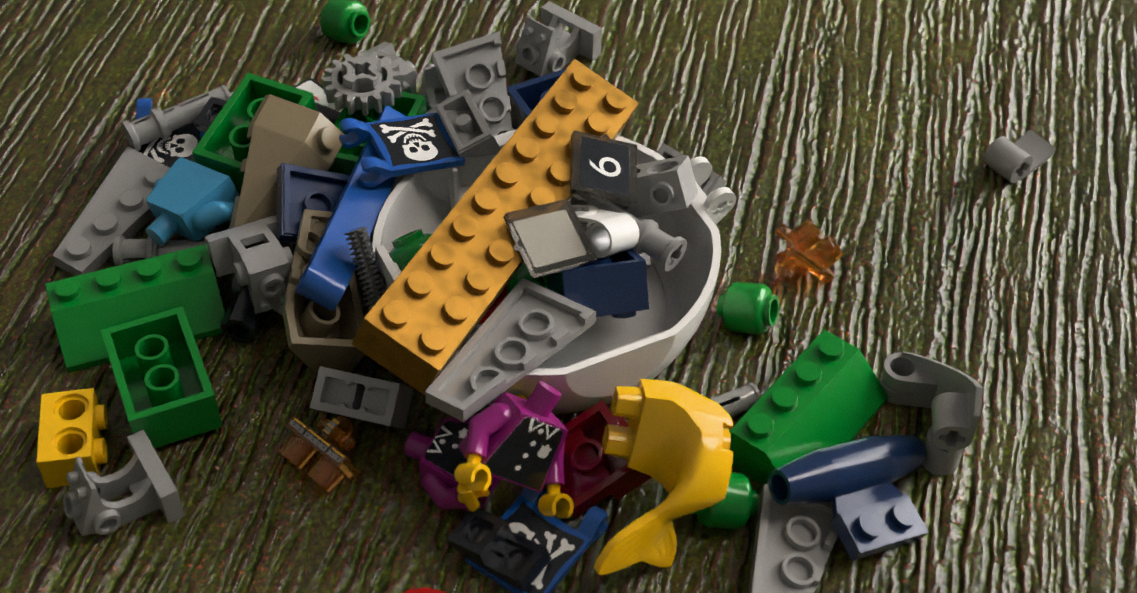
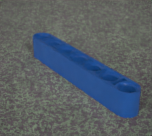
[295,105,407,311]

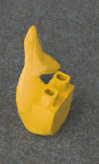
[593,379,733,575]

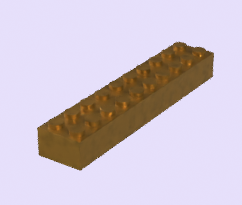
[352,59,639,395]

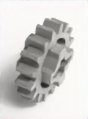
[322,51,403,116]

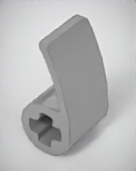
[983,130,1056,183]

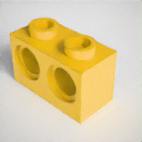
[36,388,109,488]

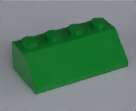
[45,244,225,373]
[729,329,888,486]

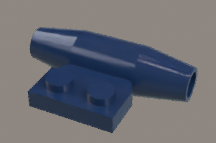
[768,435,929,561]

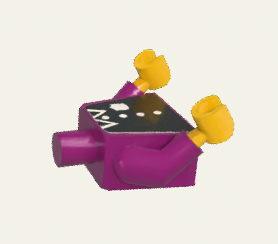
[454,381,574,518]
[405,394,527,512]

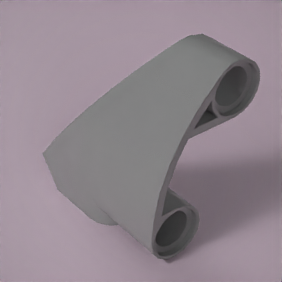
[880,352,983,476]

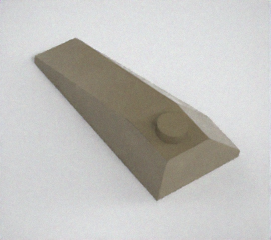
[229,94,344,249]
[282,209,365,373]

